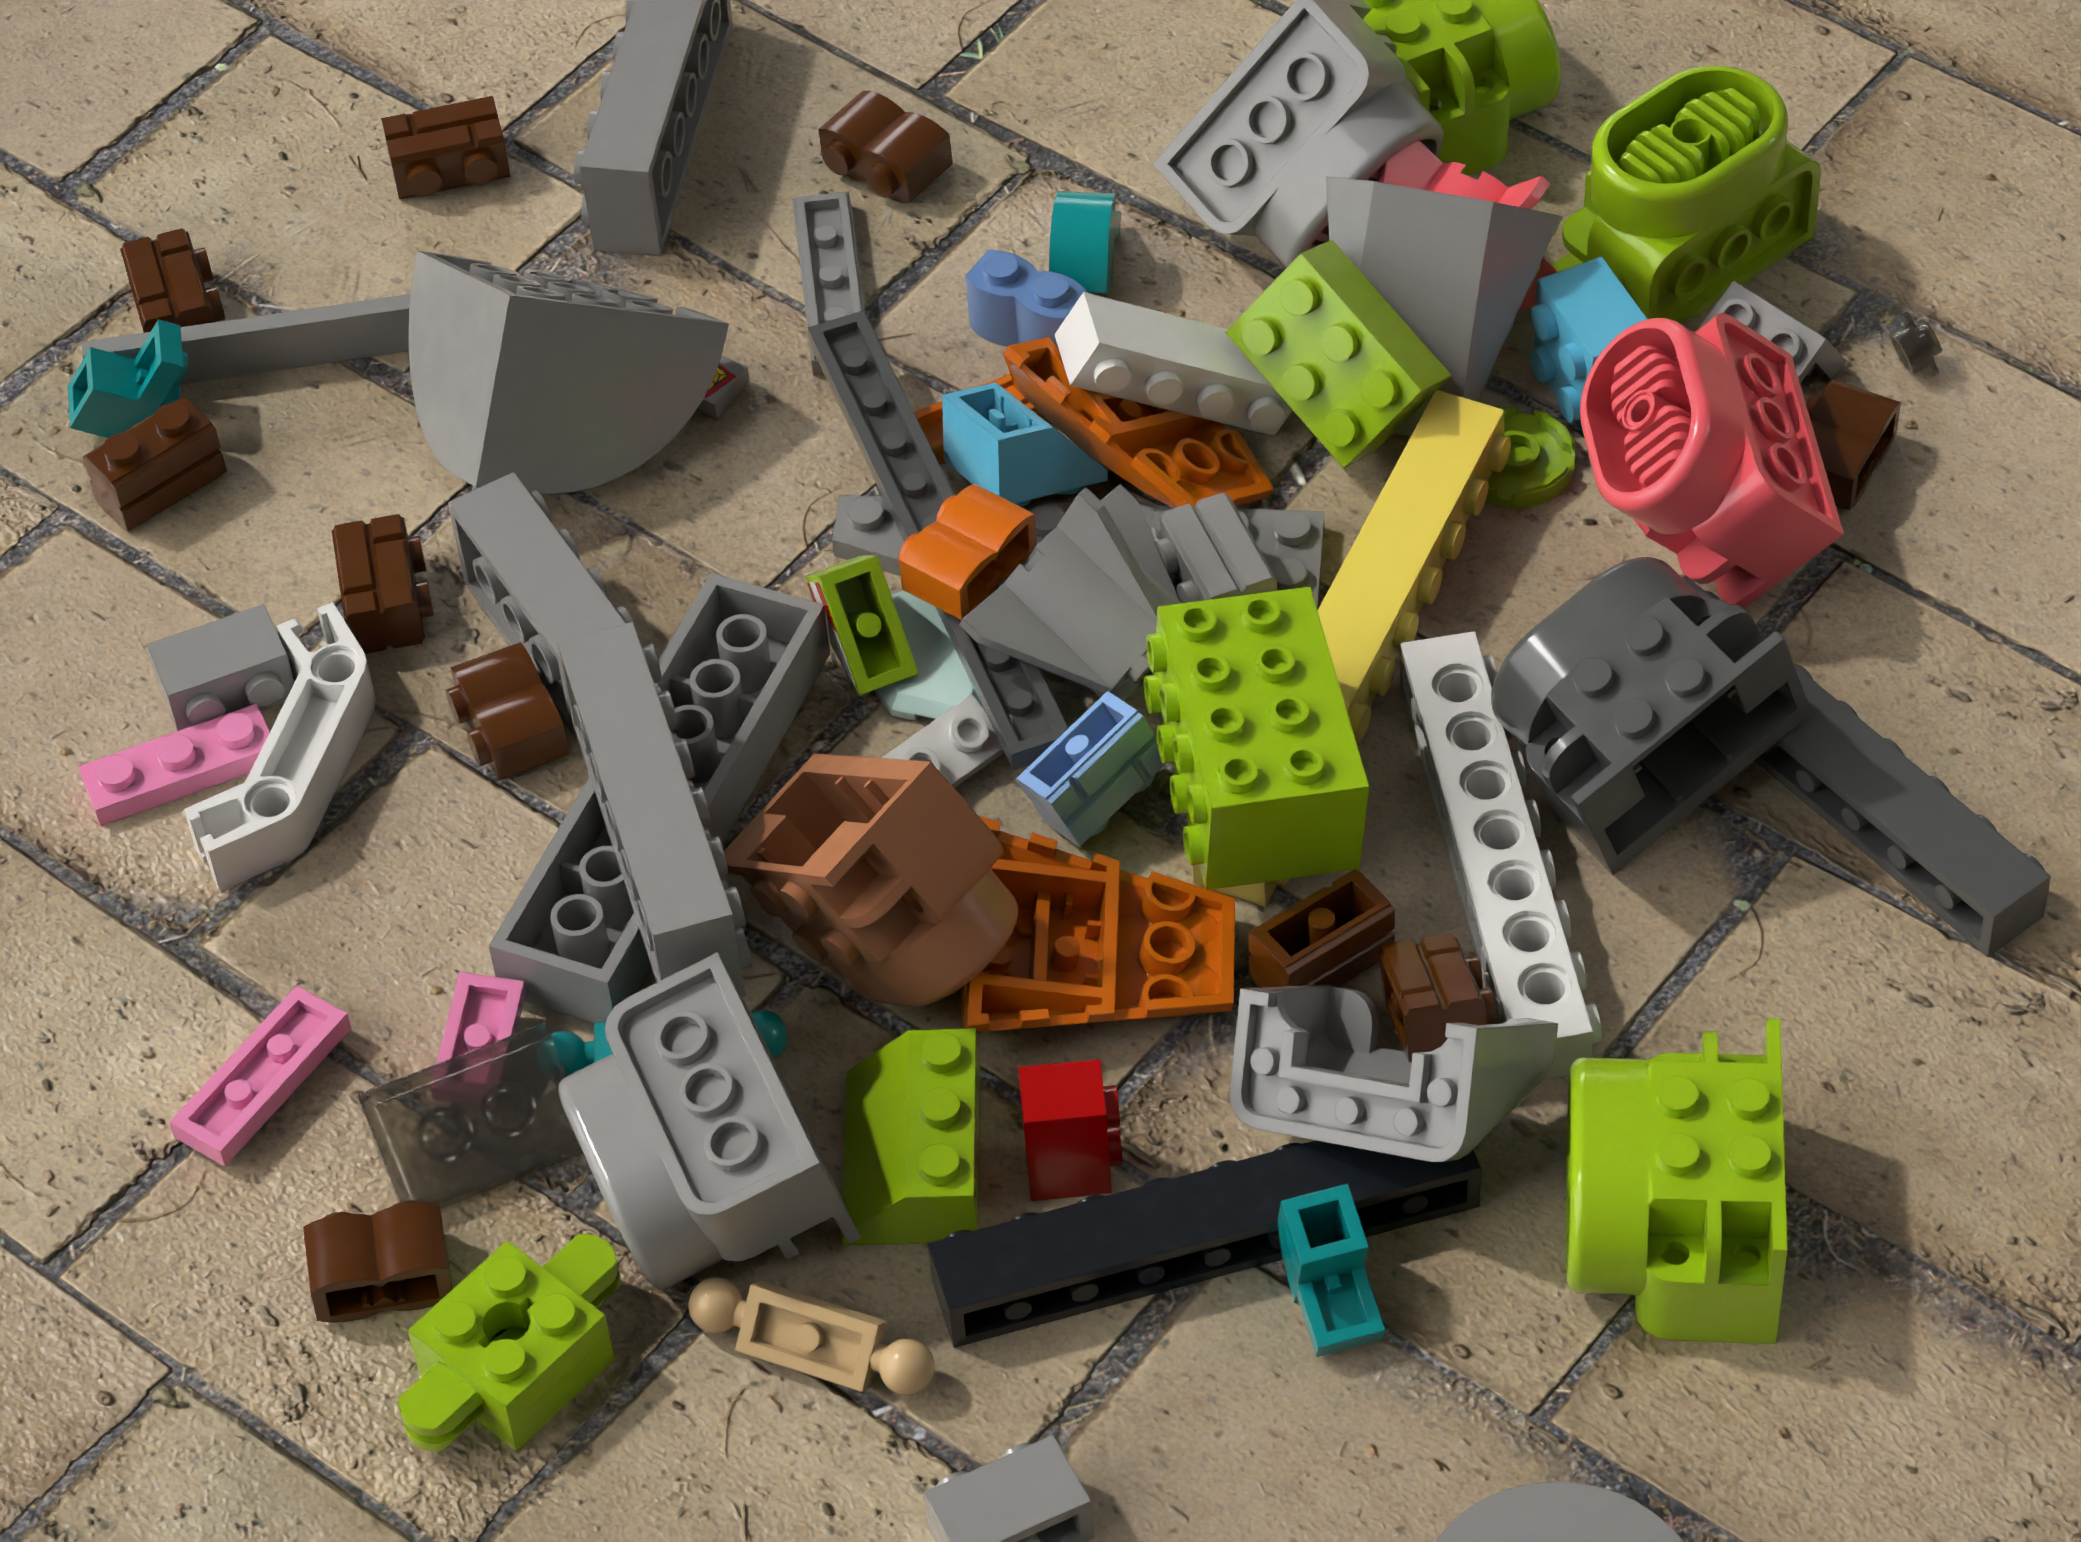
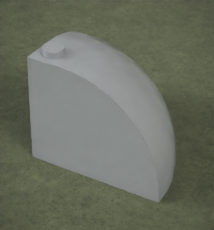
[409,251,729,494]

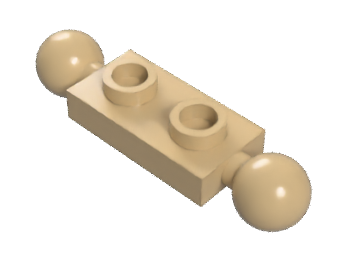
[688,1277,935,1395]

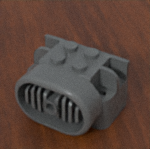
[1491,557,1812,876]

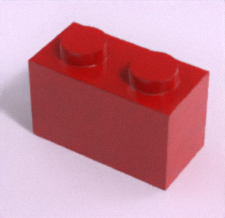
[1018,1059,1123,1201]

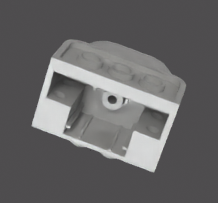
[1153,0,1444,268]
[558,952,861,1289]

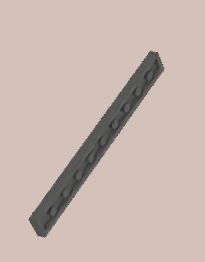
[807,310,1068,770]

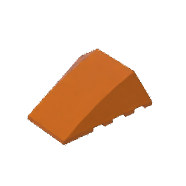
[1003,312,1274,508]
[960,815,1235,1032]

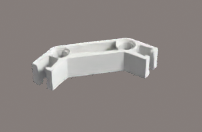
[184,602,376,892]

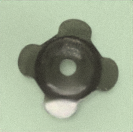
[1889,311,1942,377]

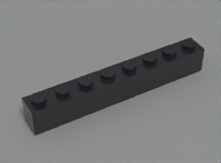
[927,1140,1481,1348]

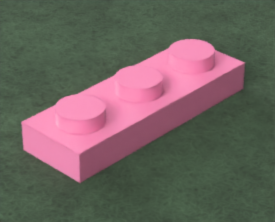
[78,703,270,826]
[169,985,351,1166]

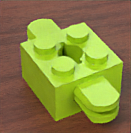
[398,1234,622,1452]

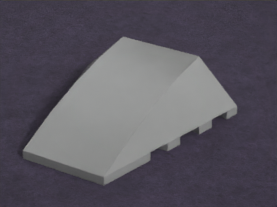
[1326,176,1563,436]

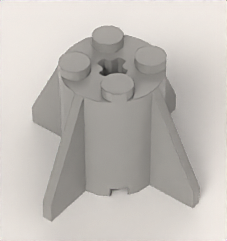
[959,484,1181,703]

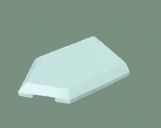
[874,590,983,721]

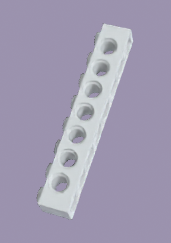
[1400,631,1602,1079]

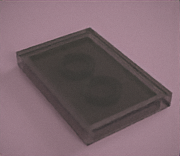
[357,1023,584,1209]

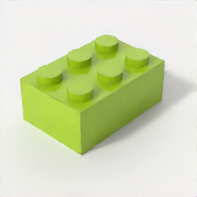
[1225,240,1452,468]

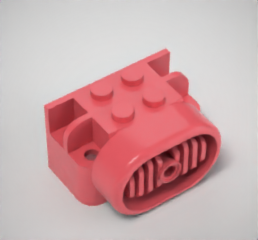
[1580,313,1844,608]

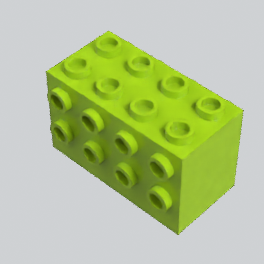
[1144,587,1369,890]

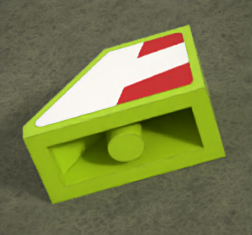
[804,555,919,695]

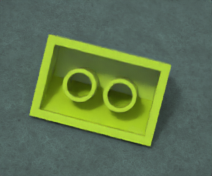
[841,1028,980,1246]

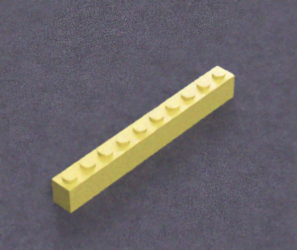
[1193,390,1511,907]

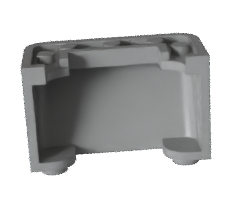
[1230,984,1558,1162]

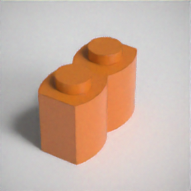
[898,484,1037,620]

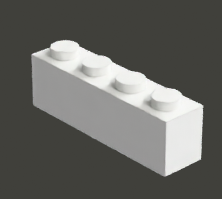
[1054,292,1293,436]

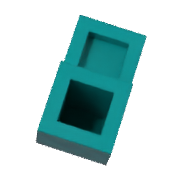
[1049,191,1121,293]
[67,319,188,438]
[1278,1184,1385,1357]

